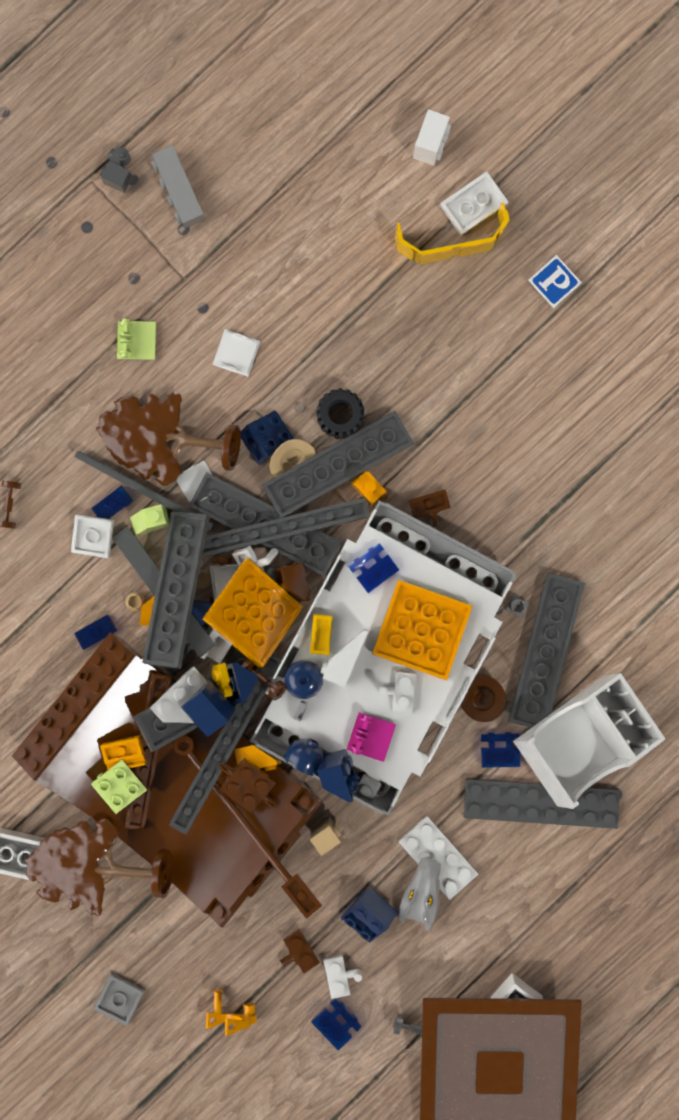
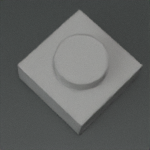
[356,774,382,801]

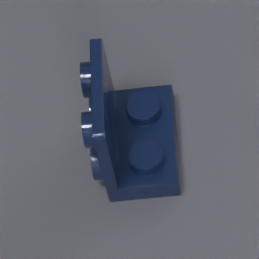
[241,411,294,465]

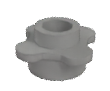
[506,595,529,618]

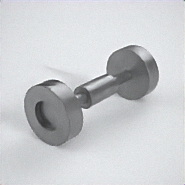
[393,1014,422,1035]

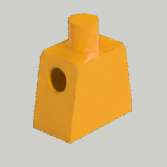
[350,471,389,509]

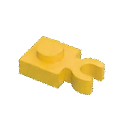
[211,663,232,697]

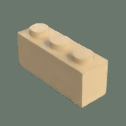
[310,816,342,856]

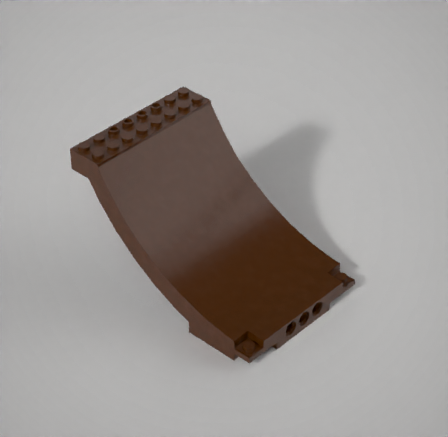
[12,632,322,928]

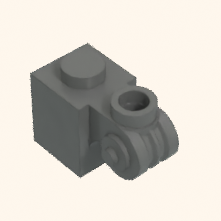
[100,147,133,193]

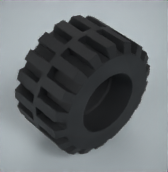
[316,388,365,439]

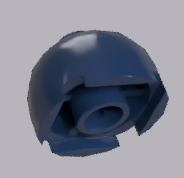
[284,660,323,699]
[284,738,324,776]

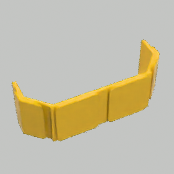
[395,202,510,264]

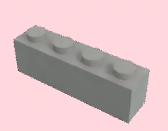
[151,145,205,229]

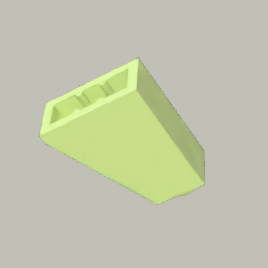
[130,504,170,536]

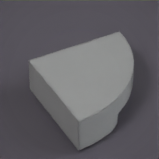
[293,701,307,722]

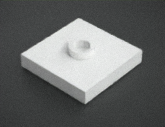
[71,514,114,558]

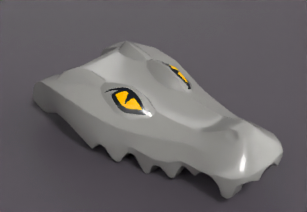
[399,858,441,931]

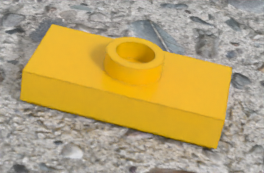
[310,614,333,655]

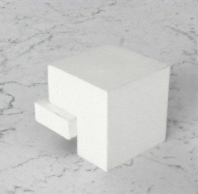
[201,625,233,664]

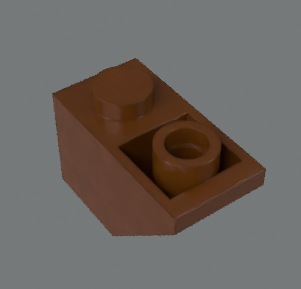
[274,563,311,602]

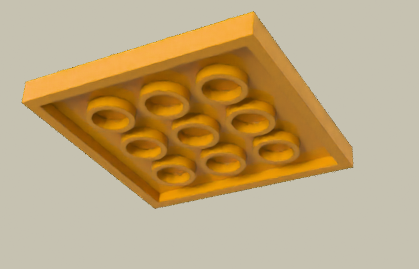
[203,558,303,668]
[372,580,473,681]

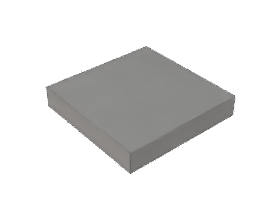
[93,972,146,1026]

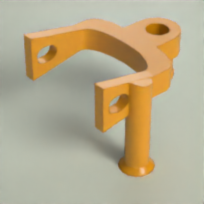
[206,989,257,1036]

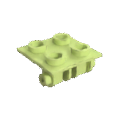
[117,319,156,360]
[91,760,147,814]

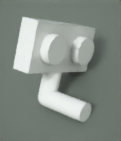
[232,546,278,573]
[379,671,416,713]
[324,955,362,999]

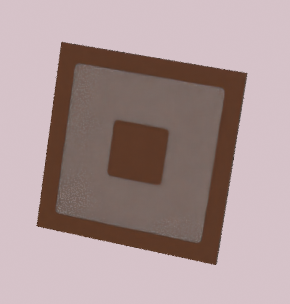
[420,998,582,1120]

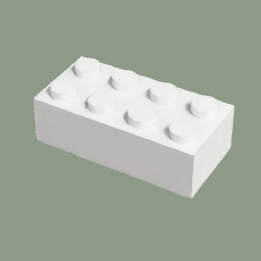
[0,828,45,882]

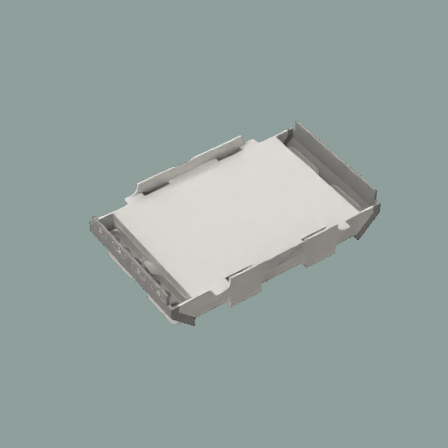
[250,501,517,816]

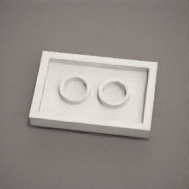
[440,171,509,236]

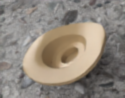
[269,439,316,478]

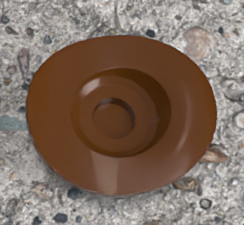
[461,674,506,722]

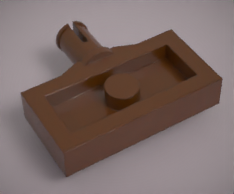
[408,490,451,527]
[280,929,320,973]

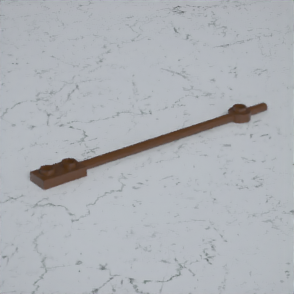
[174,735,322,919]

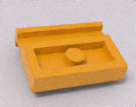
[100,735,147,771]

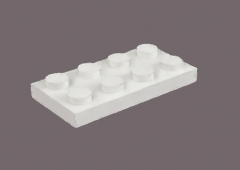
[398,815,478,900]

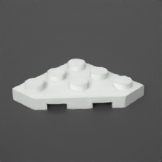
[150,666,207,723]

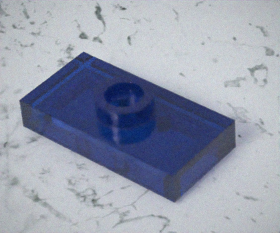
[91,485,134,519]
[74,614,118,650]

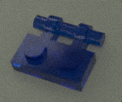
[348,543,399,593]
[480,732,520,768]
[311,998,362,1050]

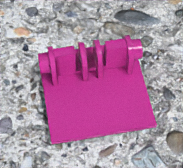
[346,712,396,762]

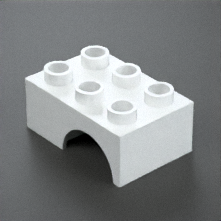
[513,673,665,809]

